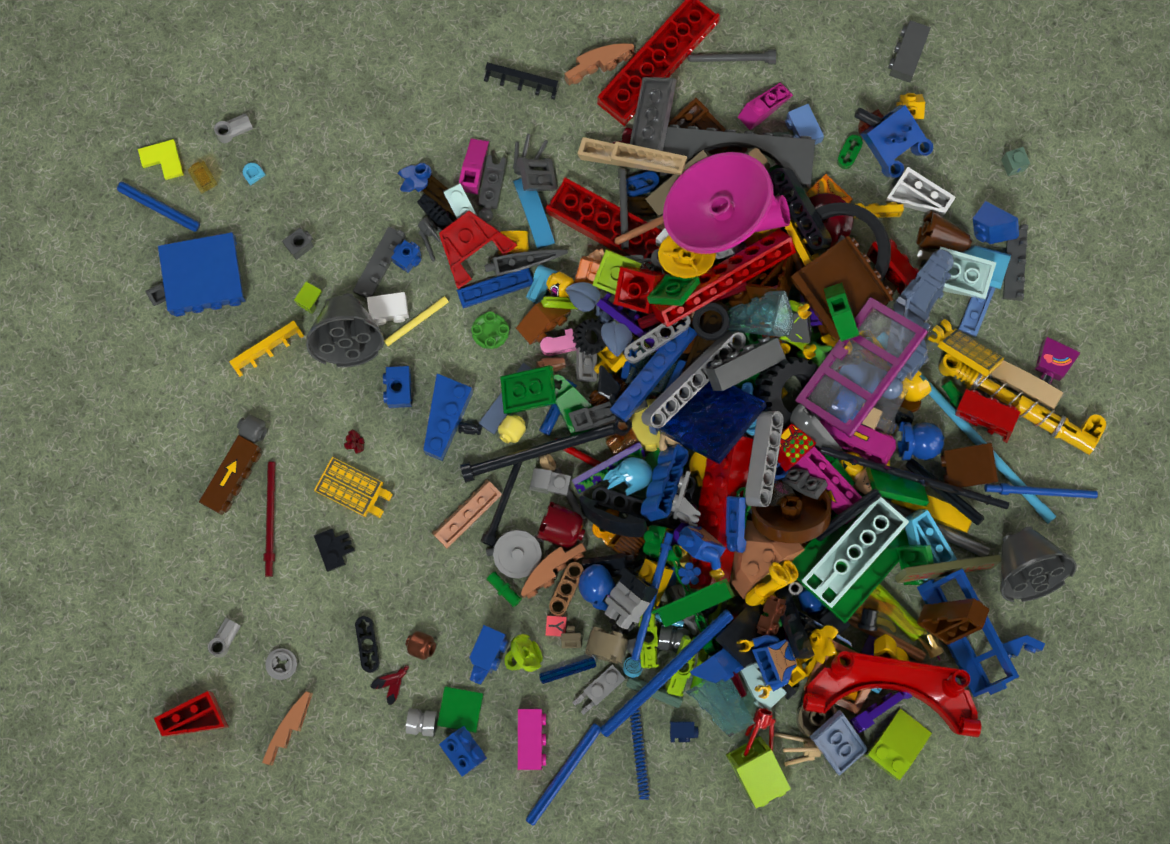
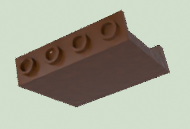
[789,236,894,340]

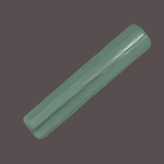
[626,677,683,708]

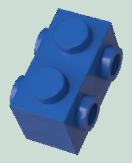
[439,726,487,777]

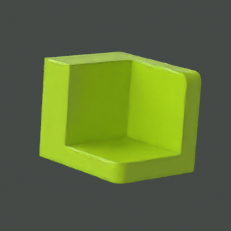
[294,281,322,314]

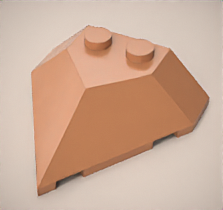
[731,520,805,599]

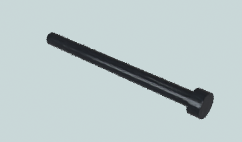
[460,422,616,483]

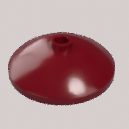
[800,193,853,250]

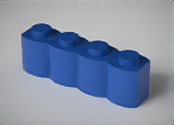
[641,444,688,521]

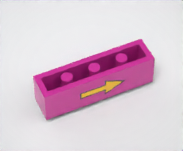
[820,419,896,465]
[793,447,862,524]

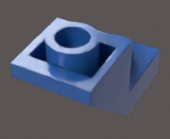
[1003,635,1045,659]

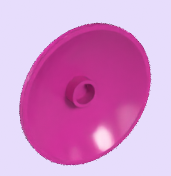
[663,152,790,254]

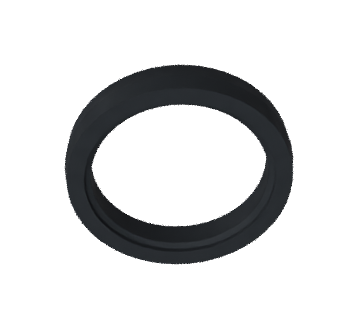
[791,202,891,282]

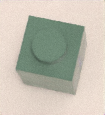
[1001,147,1030,176]

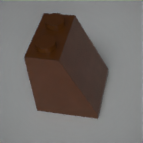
[940,443,998,488]

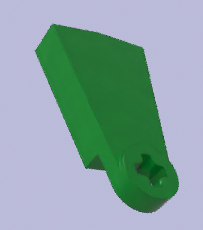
[554,374,597,435]

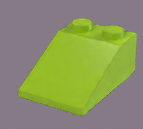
[865,708,932,781]

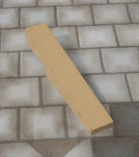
[577,137,687,175]

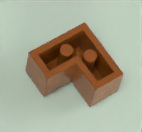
[516,296,571,345]

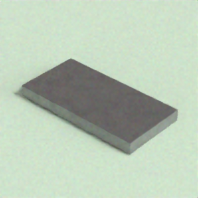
[630,77,677,151]

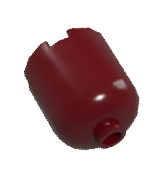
[537,502,585,548]

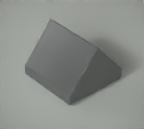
[145,283,166,306]

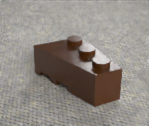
[917,598,990,645]

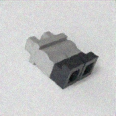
[604,567,658,629]

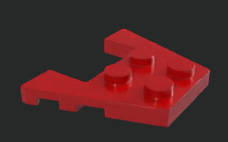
[439,210,518,289]

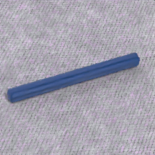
[526,723,601,826]

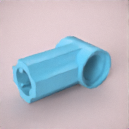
[526,265,557,304]

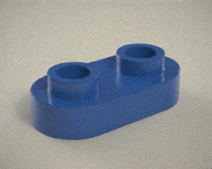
[626,171,659,197]

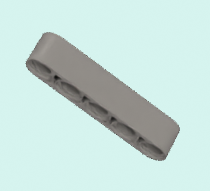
[745,411,783,507]

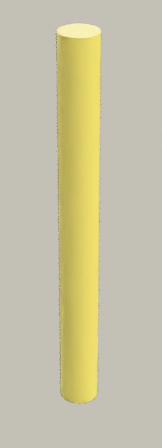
[384,296,449,346]

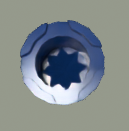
[898,422,944,460]

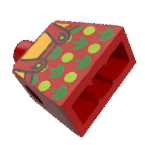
[777,424,816,472]

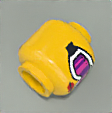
[546,271,575,297]

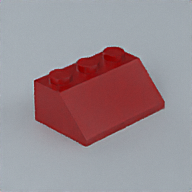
[866,239,919,295]

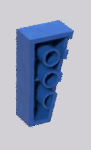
[423,373,473,461]

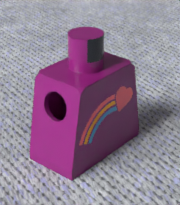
[1035,337,1080,384]

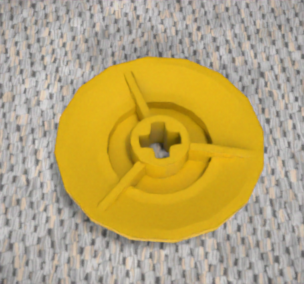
[658,236,716,278]

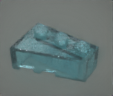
[686,678,755,737]

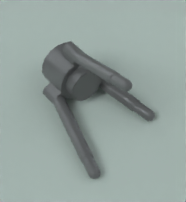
[513,134,548,175]
[418,217,443,262]

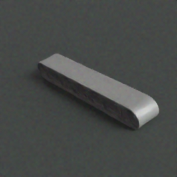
[641,331,746,428]

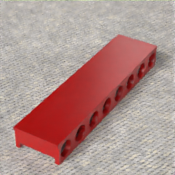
[597,0,720,126]
[546,177,685,275]

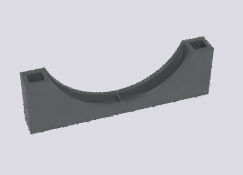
[660,125,815,188]

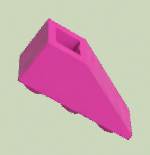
[738,83,793,130]
[459,138,489,195]

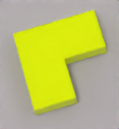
[138,139,184,180]

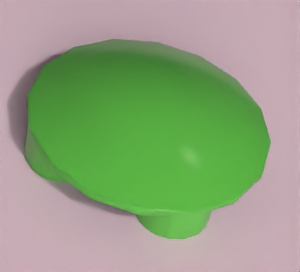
[471,311,509,349]

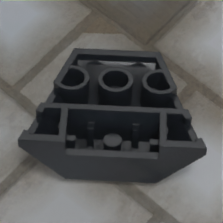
[715,596,785,668]

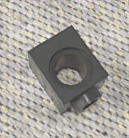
[282,228,314,260]

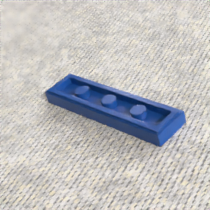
[457,268,533,309]

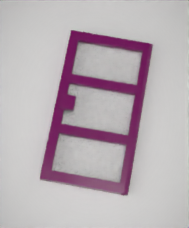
[795,297,928,438]

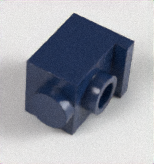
[670,722,698,743]

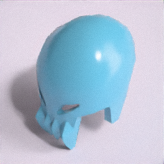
[603,457,653,496]

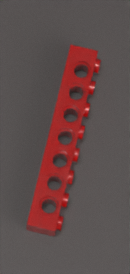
[651,229,796,327]

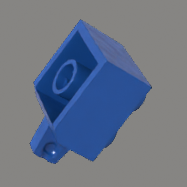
[470,625,509,685]

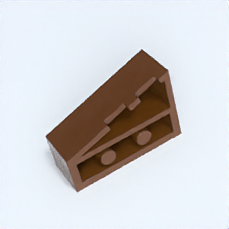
[745,256,796,308]

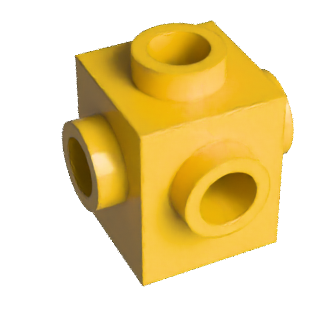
[896,93,925,119]

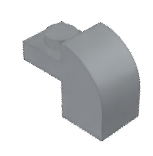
[529,469,571,496]

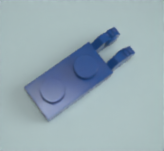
[726,496,746,553]

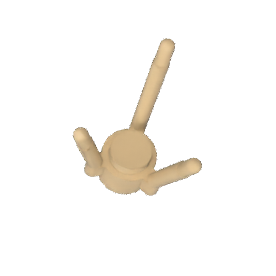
[774,732,821,766]

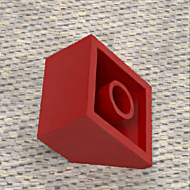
[613,266,664,314]

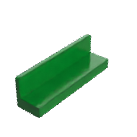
[652,578,735,627]

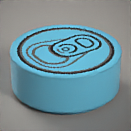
[623,657,643,678]

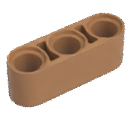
[549,562,583,616]

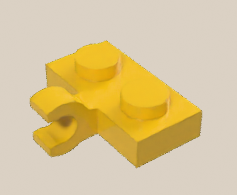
[593,347,627,374]

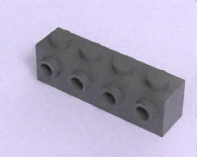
[705,336,786,391]

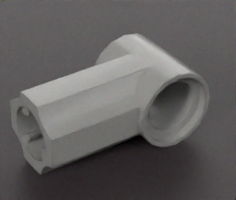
[214,113,253,143]
[208,618,241,658]

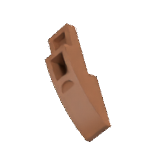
[565,43,634,85]
[521,543,586,599]

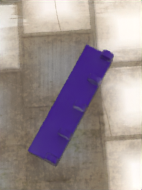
[596,292,668,351]

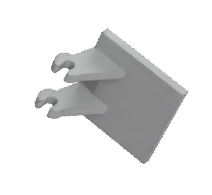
[671,471,701,526]

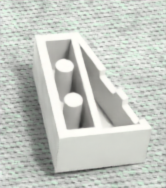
[886,167,956,217]

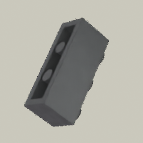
[888,20,931,83]

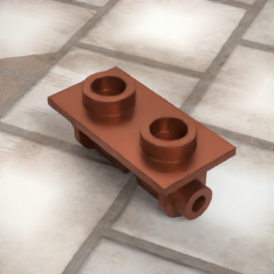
[757,595,786,636]

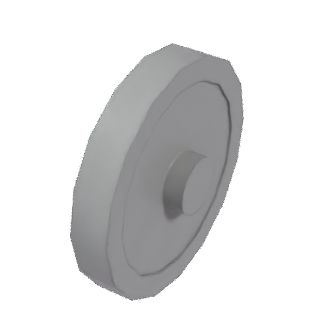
[493,529,542,578]

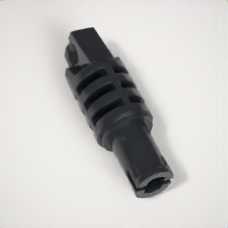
[417,194,454,228]

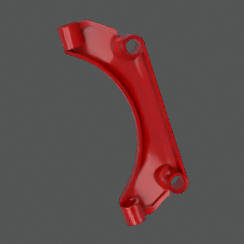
[803,651,982,737]

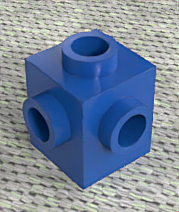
[391,240,422,273]

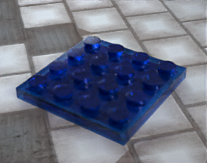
[658,381,767,464]

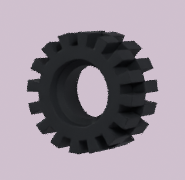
[573,318,607,355]

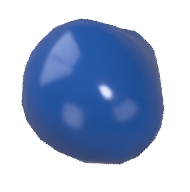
[578,564,616,611]

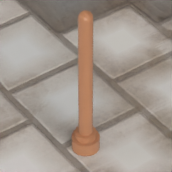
[614,216,664,245]

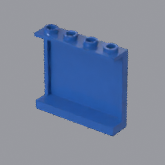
[158,232,246,317]

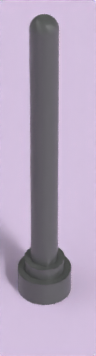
[687,49,776,64]

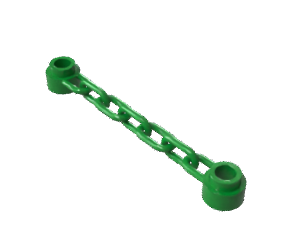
[667,544,721,654]

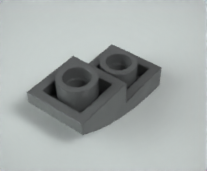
[782,467,828,499]

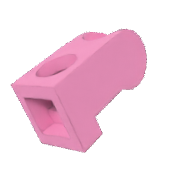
[540,328,576,356]

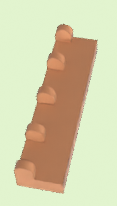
[432,479,502,548]

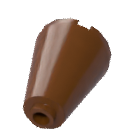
[916,210,972,252]

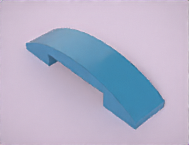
[513,178,555,249]

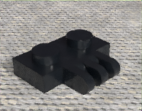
[314,529,355,572]

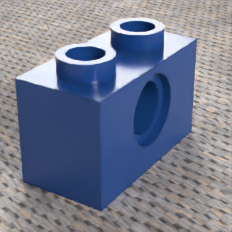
[383,366,412,408]

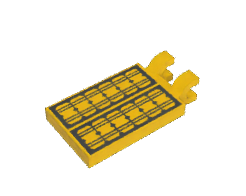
[928,319,1004,377]
[314,457,393,518]

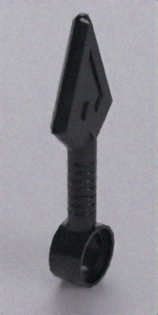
[598,365,632,436]

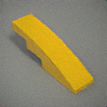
[891,495,972,533]

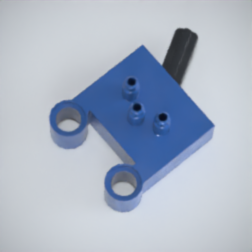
[854,105,933,178]

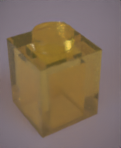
[188,161,218,194]

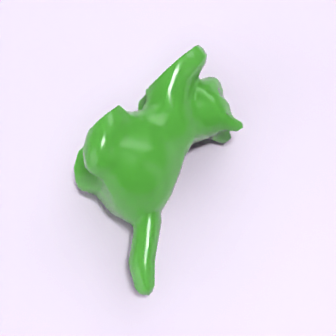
[797,328,833,367]

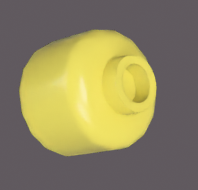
[498,414,526,443]

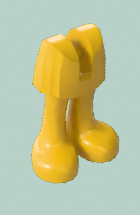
[745,560,798,606]

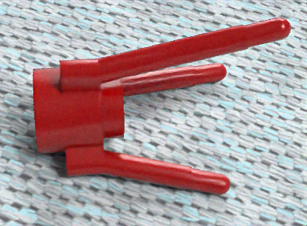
[744,708,776,757]

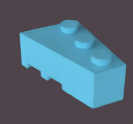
[905,509,957,581]

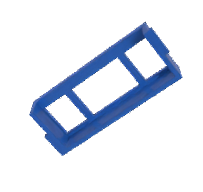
[917,569,1019,697]

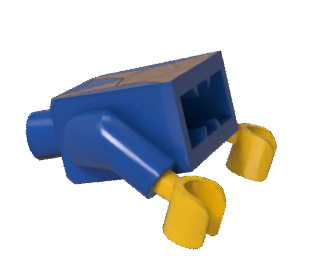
[677,526,726,582]
[737,635,797,699]

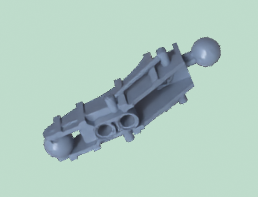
[879,249,954,400]

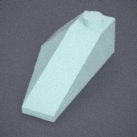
[740,663,787,710]

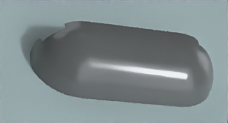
[790,404,843,459]

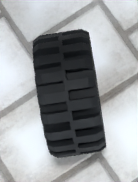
[753,357,831,429]

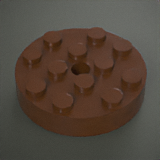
[751,478,831,544]

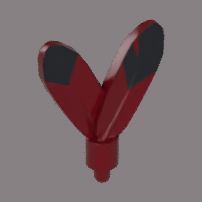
[371,665,409,705]

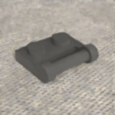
[517,157,557,191]

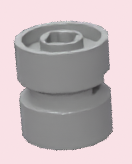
[406,708,437,737]

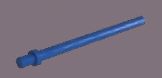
[631,532,674,661]

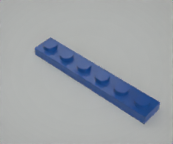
[610,321,697,422]

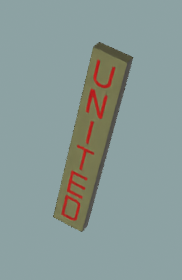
[895,554,1001,583]

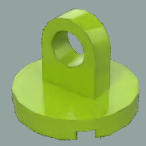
[504,634,543,672]

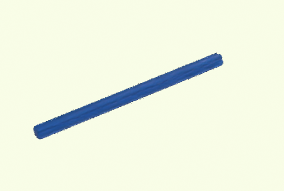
[601,610,734,737]

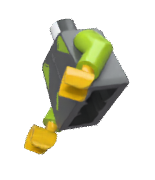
[766,300,816,359]

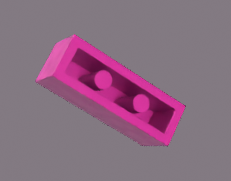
[518,709,546,770]

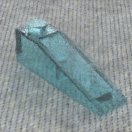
[727,291,794,337]

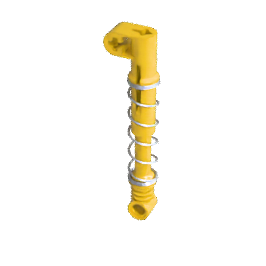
[938,353,1106,455]

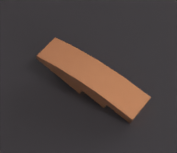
[262,691,313,765]

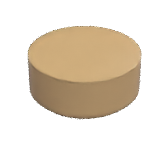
[539,454,556,472]

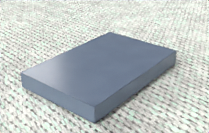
[810,710,869,776]

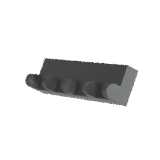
[1003,224,1028,301]
[353,227,406,299]

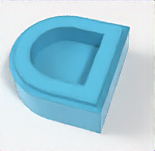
[243,163,265,186]

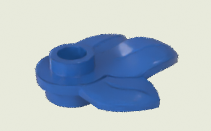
[398,163,432,192]

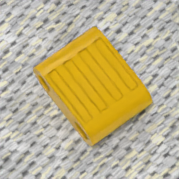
[498,231,529,256]

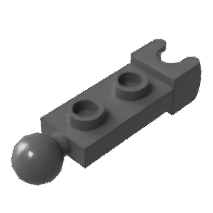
[478,155,507,222]

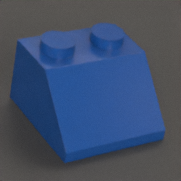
[973,201,1019,244]
[690,648,744,683]

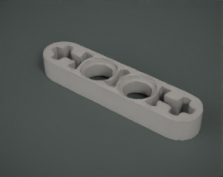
[624,316,690,363]

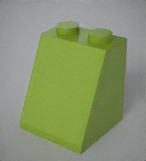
[726,736,791,809]

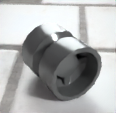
[657,624,689,653]

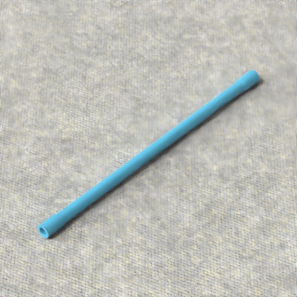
[877,332,1056,524]

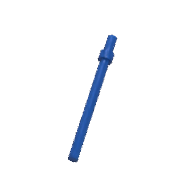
[984,483,1098,499]

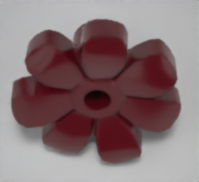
[344,429,365,454]

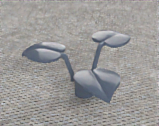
[565,282,636,357]

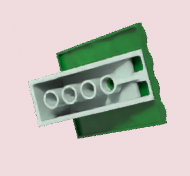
[792,491,909,624]

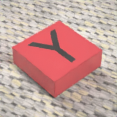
[546,616,566,637]

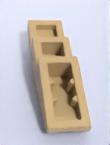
[989,360,1063,410]

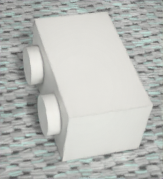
[367,292,409,325]

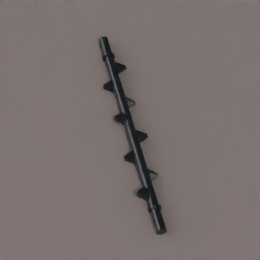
[820,446,1009,510]

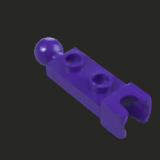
[850,691,912,733]

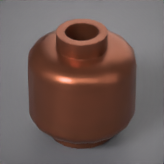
[405,631,436,660]

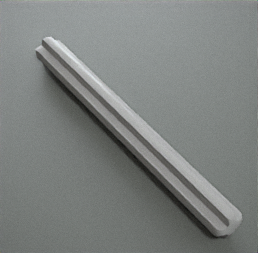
[885,500,990,557]

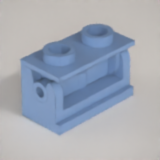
[785,104,824,145]

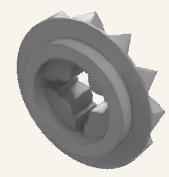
[265,648,298,680]

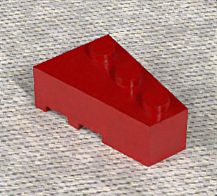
[955,389,1021,443]
[154,691,229,737]

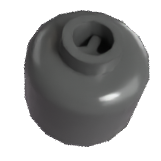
[237,415,267,443]

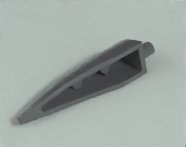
[484,250,568,276]

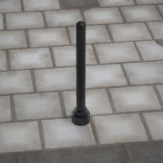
[480,462,522,547]

